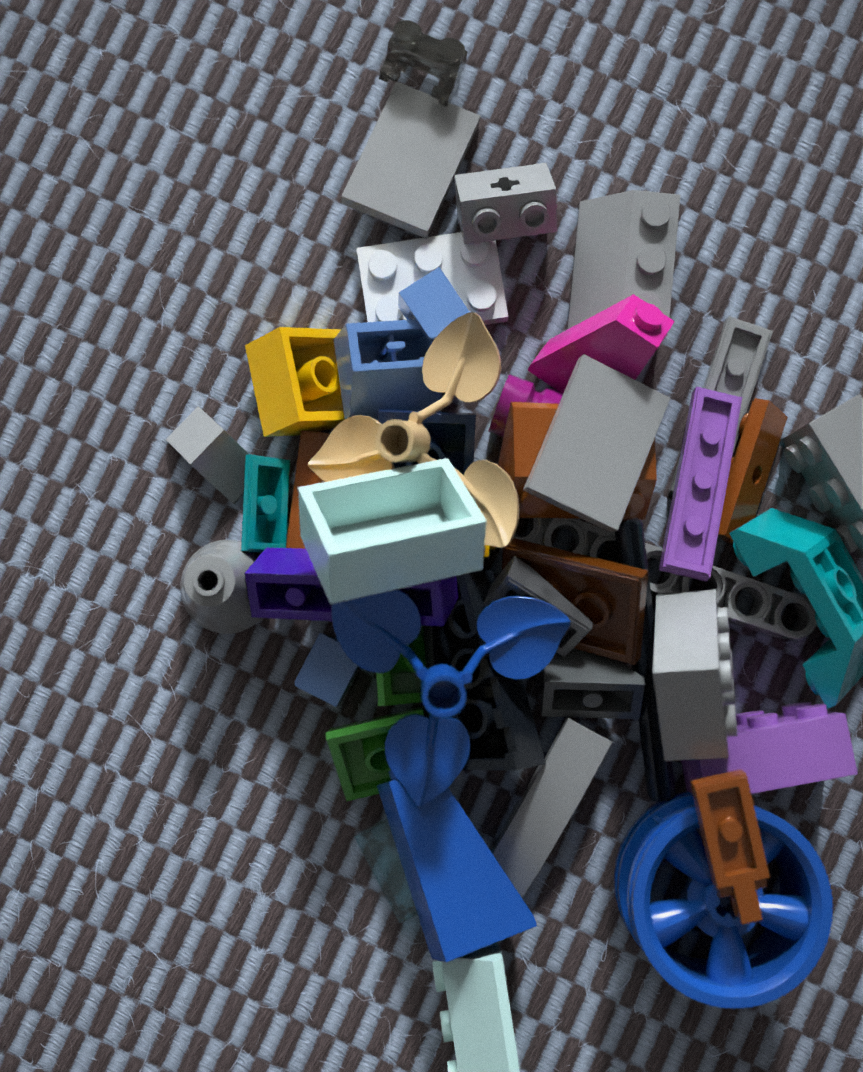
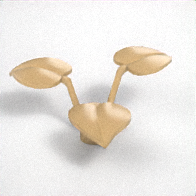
[308,312,519,548]

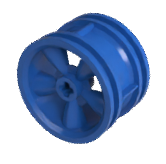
[614,791,833,1009]

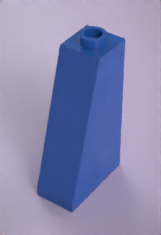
[377,770,537,962]

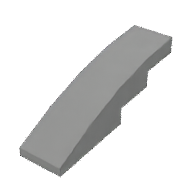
[491,717,612,898]

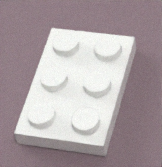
[356,232,508,325]

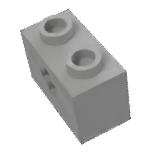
[454,163,557,244]

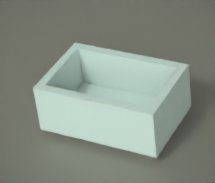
[298,458,486,604]

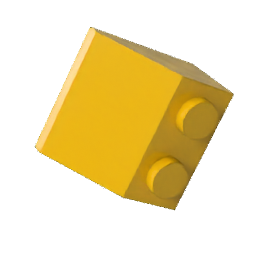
[245,327,345,437]

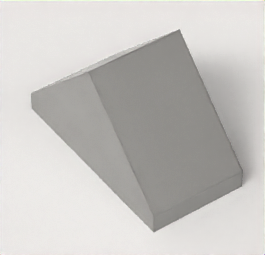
[166,406,249,504]

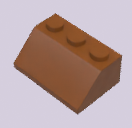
[498,402,657,520]

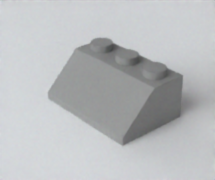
[567,190,681,343]

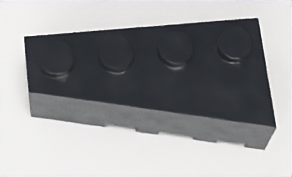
[424,570,546,770]

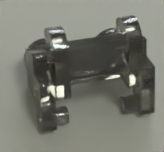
[379,20,468,107]

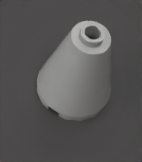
[180,540,262,634]

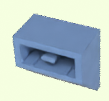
[334,319,443,420]

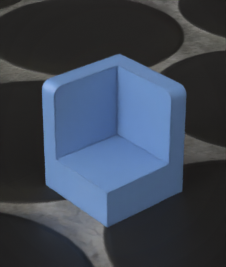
[398,267,470,341]
[294,633,359,707]

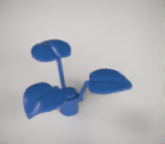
[332,589,571,807]

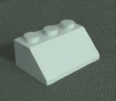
[432,942,520,1072]

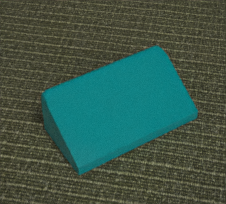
[241,454,290,554]

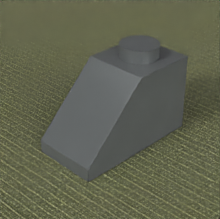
[539,648,645,719]

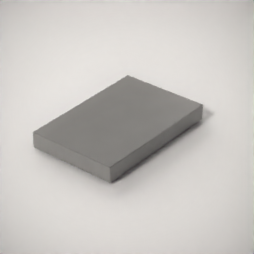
[341,81,481,239]
[523,354,670,533]

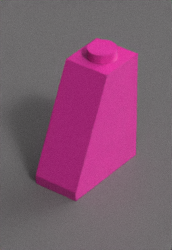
[527,294,675,393]

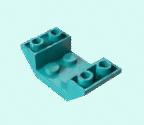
[729,508,863,709]

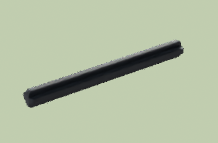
[615,518,676,802]

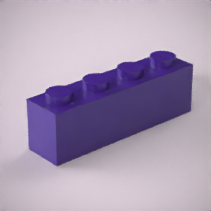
[245,547,458,626]

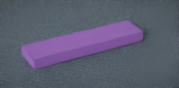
[659,387,743,581]

